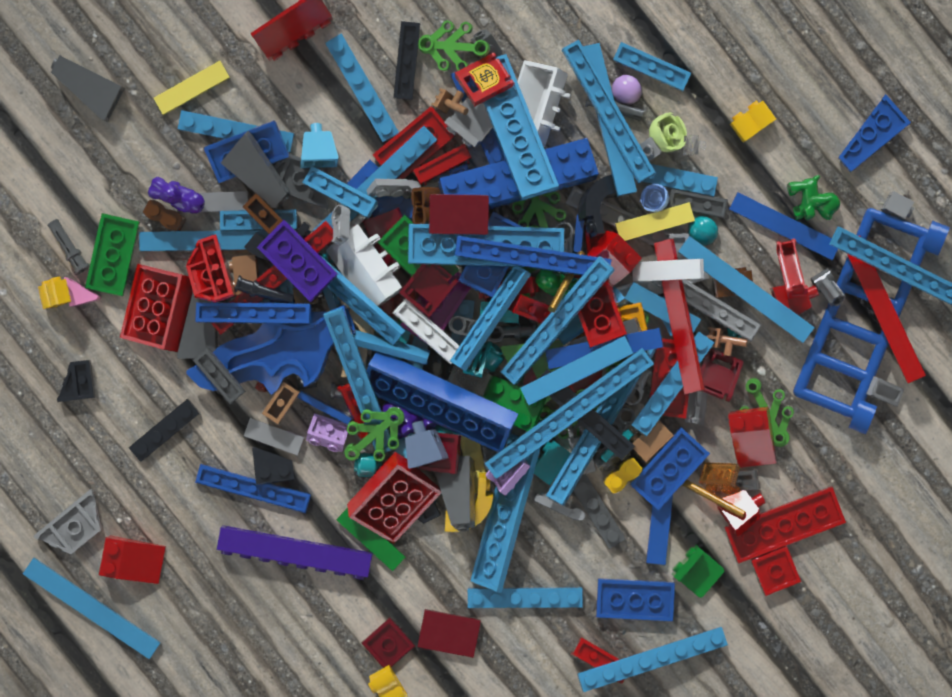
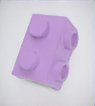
[485,458,530,496]

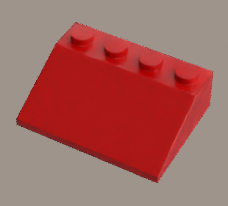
[250,0,333,61]
[120,264,193,352]
[347,452,441,544]

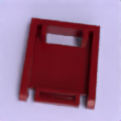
[399,264,459,317]
[700,348,744,402]

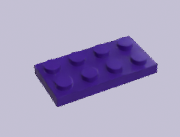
[257,220,339,302]

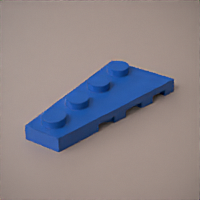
[838,94,911,173]

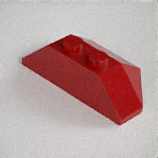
[186,234,235,303]

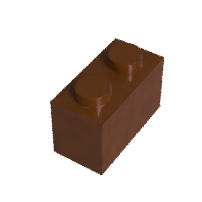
[242,194,283,234]

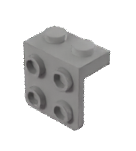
[444,97,493,148]

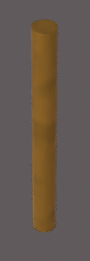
[548,251,585,312]
[682,480,746,518]

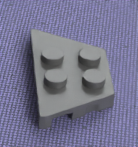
[33,489,102,554]

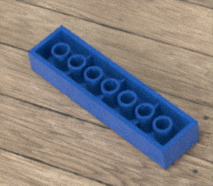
[438,138,599,209]
[367,352,518,452]

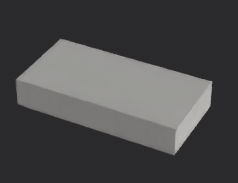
[867,376,904,407]

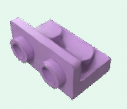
[306,413,351,452]

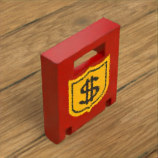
[455,53,515,107]

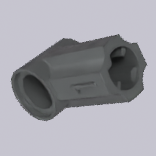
[810,268,846,307]

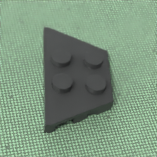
[274,153,328,210]

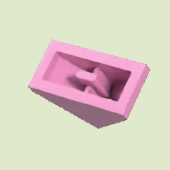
[64,277,101,307]

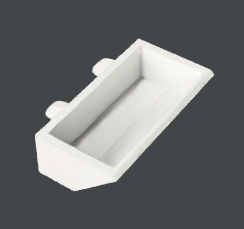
[517,60,571,147]
[326,224,402,307]

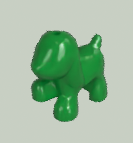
[787,175,840,220]
[535,269,580,299]

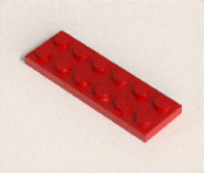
[724,486,846,564]

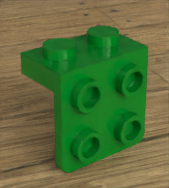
[672,545,724,598]

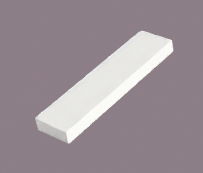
[632,259,704,282]
[393,298,459,365]

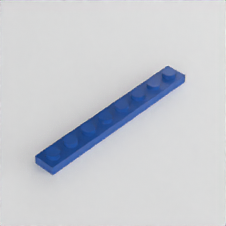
[454,236,612,279]

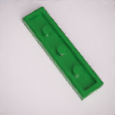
[336,507,406,571]

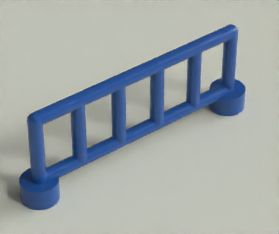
[793,208,950,435]

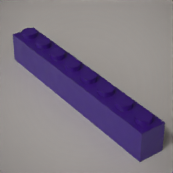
[216,525,373,580]

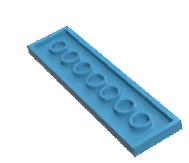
[483,54,559,200]
[408,224,564,267]
[470,434,541,592]

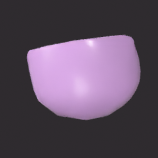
[612,75,642,105]

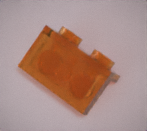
[699,462,740,494]

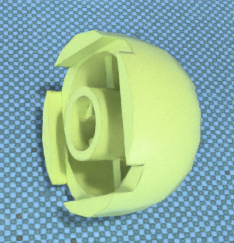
[649,112,687,152]

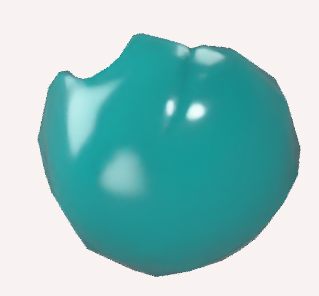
[688,216,719,246]

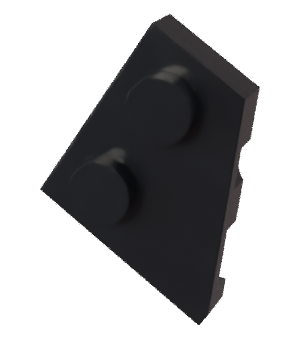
[57,360,95,402]

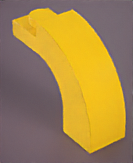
[445,473,493,532]

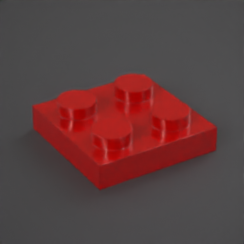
[751,546,801,596]

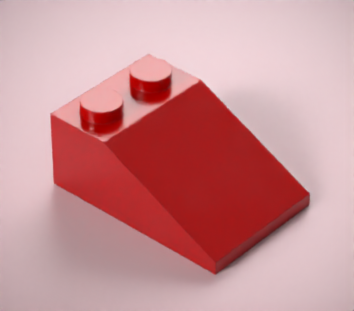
[574,231,642,287]
[578,280,627,348]
[728,407,777,468]
[99,535,166,584]

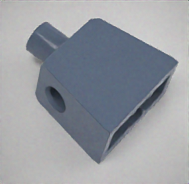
[405,421,449,469]

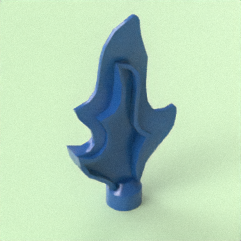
[186,302,356,395]

